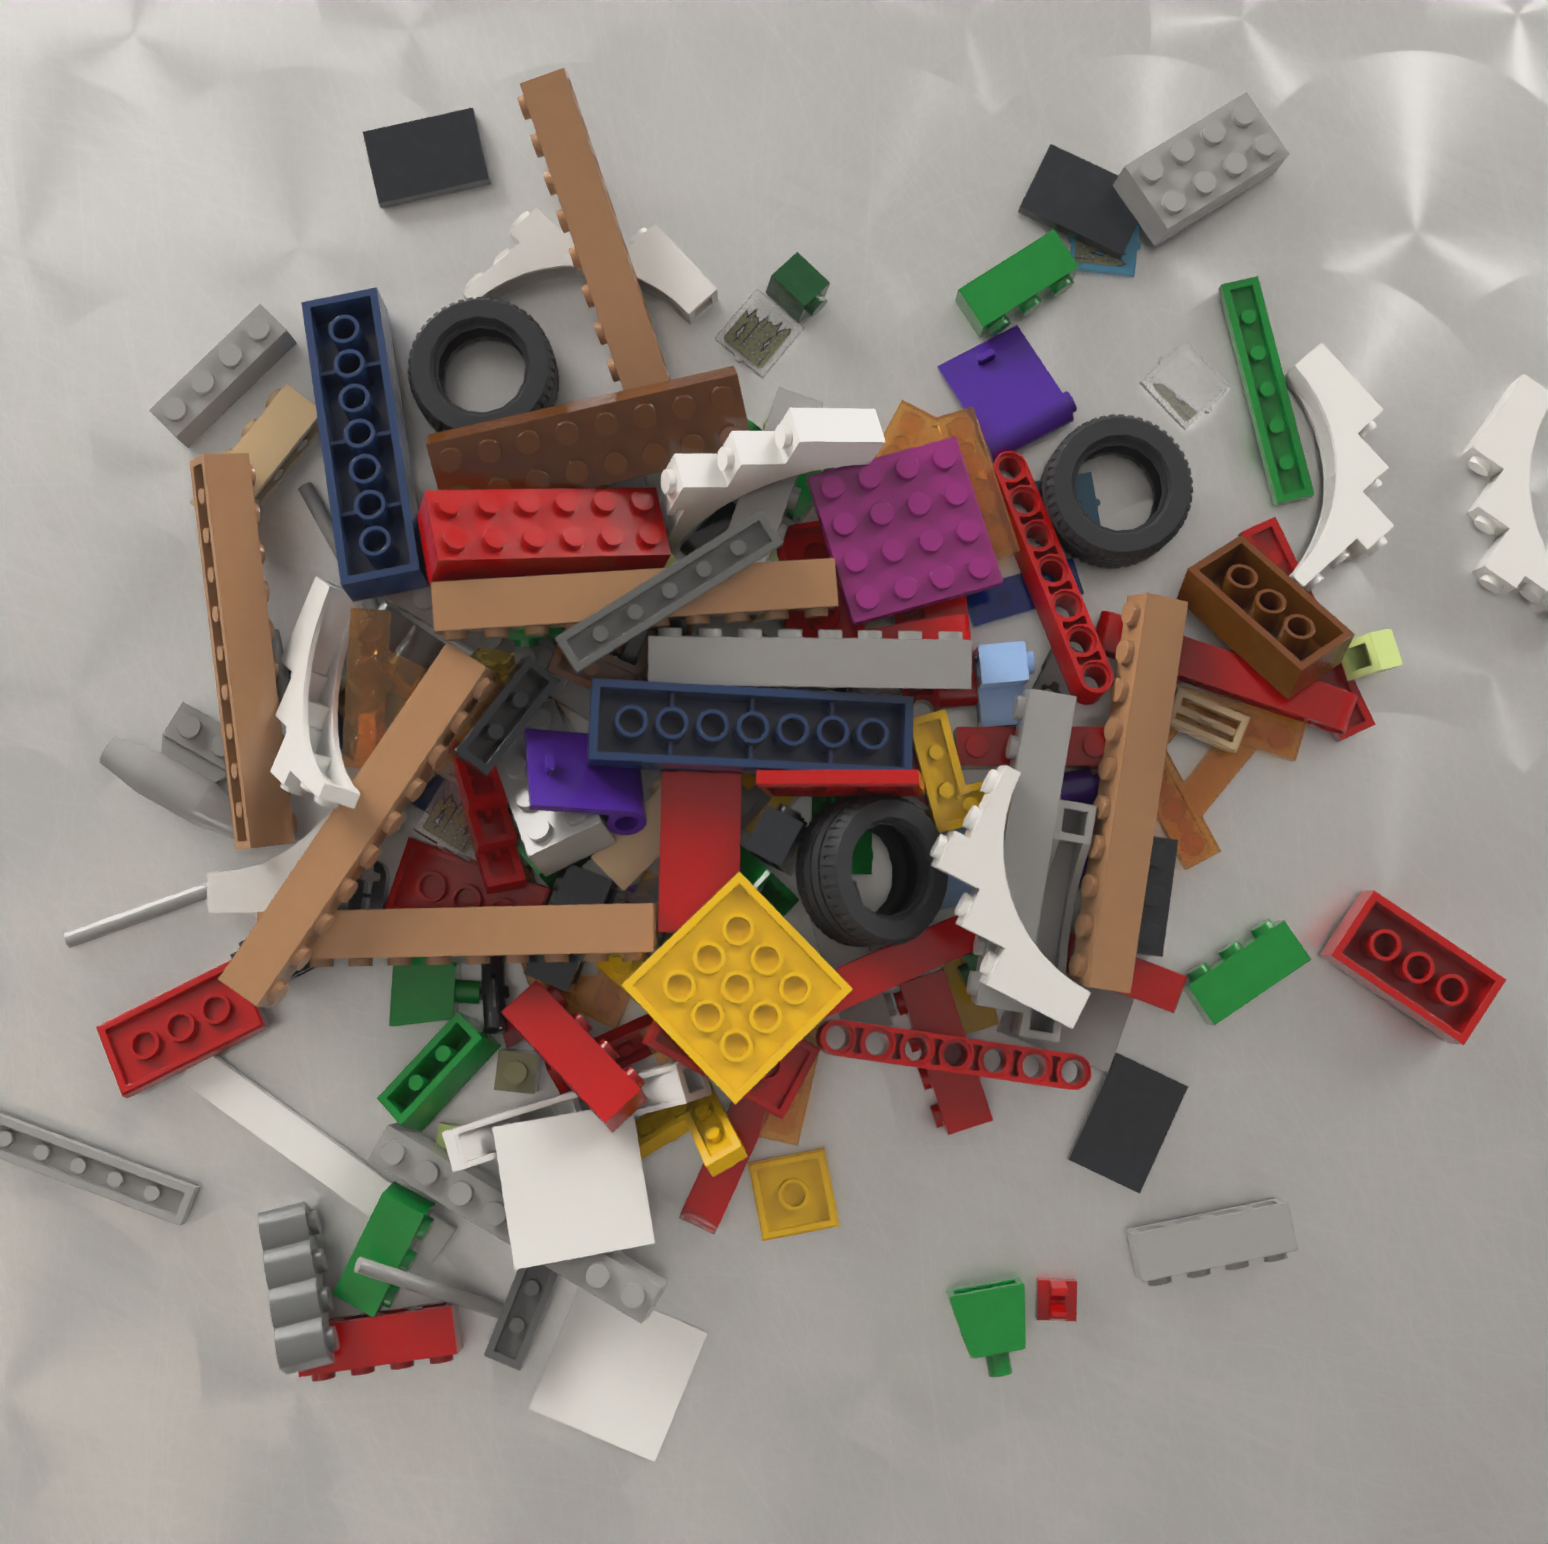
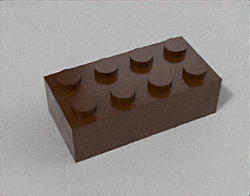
[1176,535,1355,699]

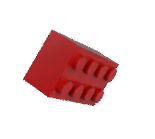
[1319,890,1507,1045]

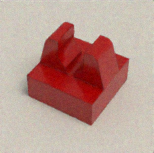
[1035,1278,1077,1321]

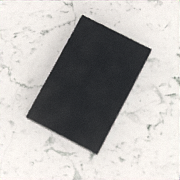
[363,107,491,208]
[1018,144,1138,260]
[1067,1052,1188,1194]

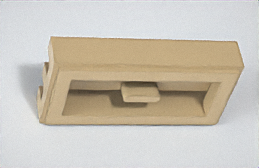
[1170,687,1251,754]

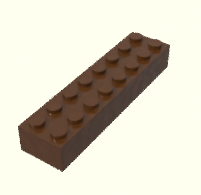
[426,366,750,490]

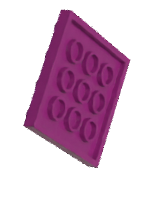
[806,436,1003,627]

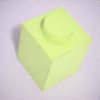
[1341,628,1403,681]

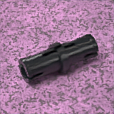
[479,956,510,1034]

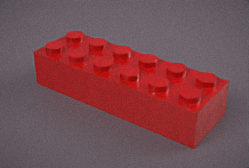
[417,487,671,585]

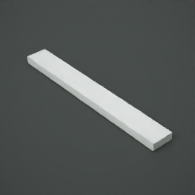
[179,1055,457,1262]

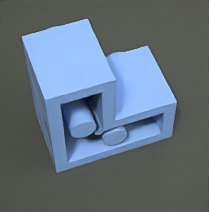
[973,641,1035,727]

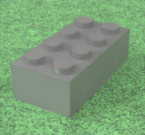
[1113,92,1290,247]
[496,698,617,877]

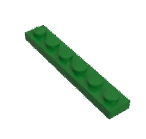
[1218,276,1315,506]

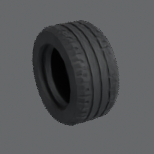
[407,297,559,433]
[1039,414,1193,569]
[795,794,948,947]

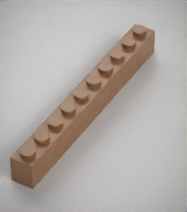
[517,68,671,391]
[189,453,297,850]
[431,558,838,641]
[1069,593,1188,994]
[219,641,496,1008]
[257,903,659,967]

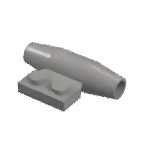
[100,702,234,838]

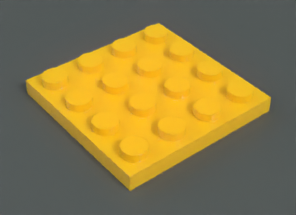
[621,872,853,1104]

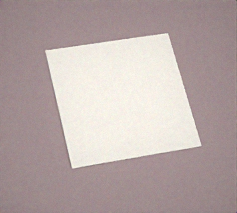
[492,1110,655,1270]
[528,1287,708,1462]

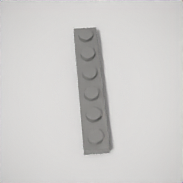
[0,1113,199,1226]

